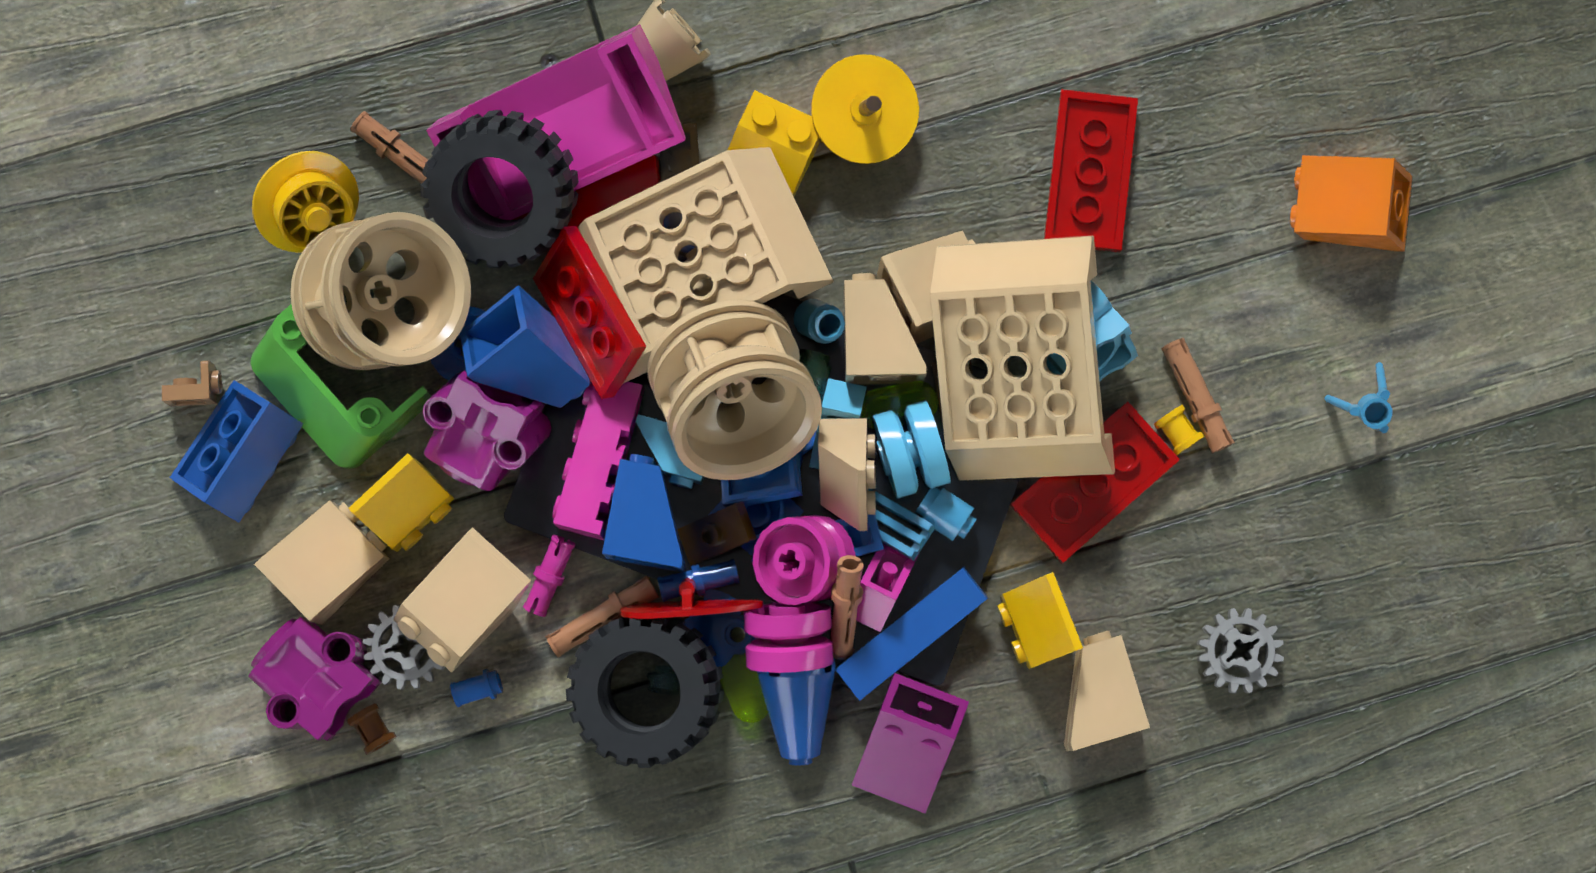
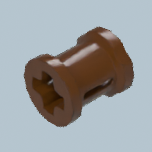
[347,703,397,755]

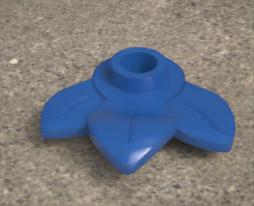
[684,590,757,667]

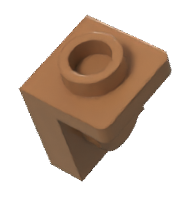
[162,361,223,406]

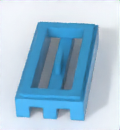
[868,489,935,561]

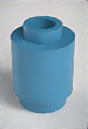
[794,299,845,344]
[916,487,977,541]

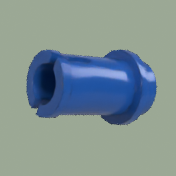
[450,669,503,707]

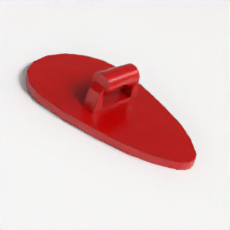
[620,578,763,619]

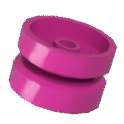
[753,515,856,605]
[744,602,834,673]

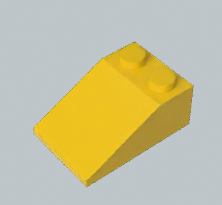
[728,90,821,196]
[348,453,455,552]
[997,572,1083,669]

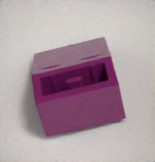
[851,673,969,813]

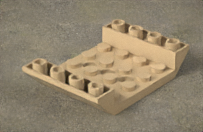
[578,147,834,383]
[930,236,1115,480]

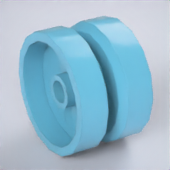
[872,400,951,499]

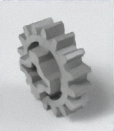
[363,605,445,690]
[1197,608,1284,693]

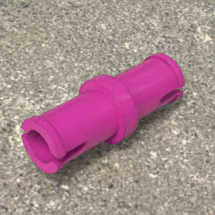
[523,535,576,617]

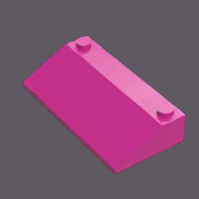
[426,24,686,220]

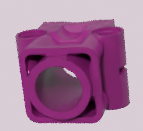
[423,371,551,491]
[248,617,382,741]

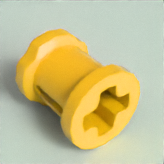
[1153,404,1204,456]

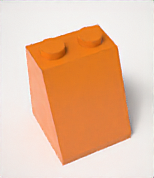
[1290,155,1413,252]

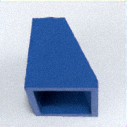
[460,285,590,408]
[602,454,686,572]

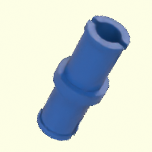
[657,559,740,602]

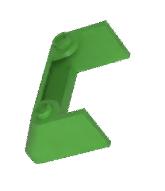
[251,304,432,469]

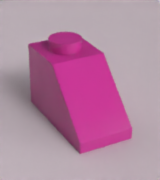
[856,543,919,632]

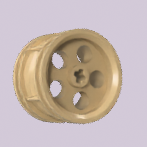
[291,212,471,370]
[647,300,822,480]

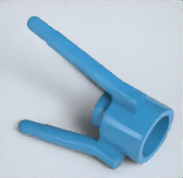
[1324,362,1393,433]

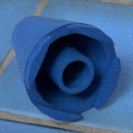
[757,658,836,765]

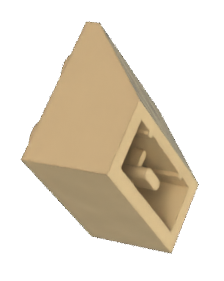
[818,418,876,531]

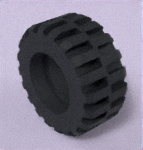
[421,110,579,269]
[566,617,724,768]

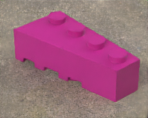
[552,381,645,540]

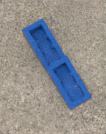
[836,567,988,701]

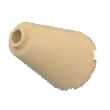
[636,0,711,81]

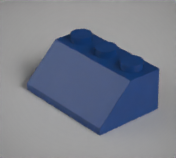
[170,380,303,523]

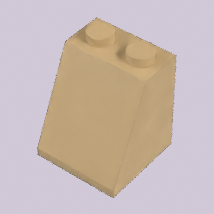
[876,230,976,344]
[843,273,926,385]
[254,500,390,625]
[393,527,531,672]
[1064,631,1150,751]

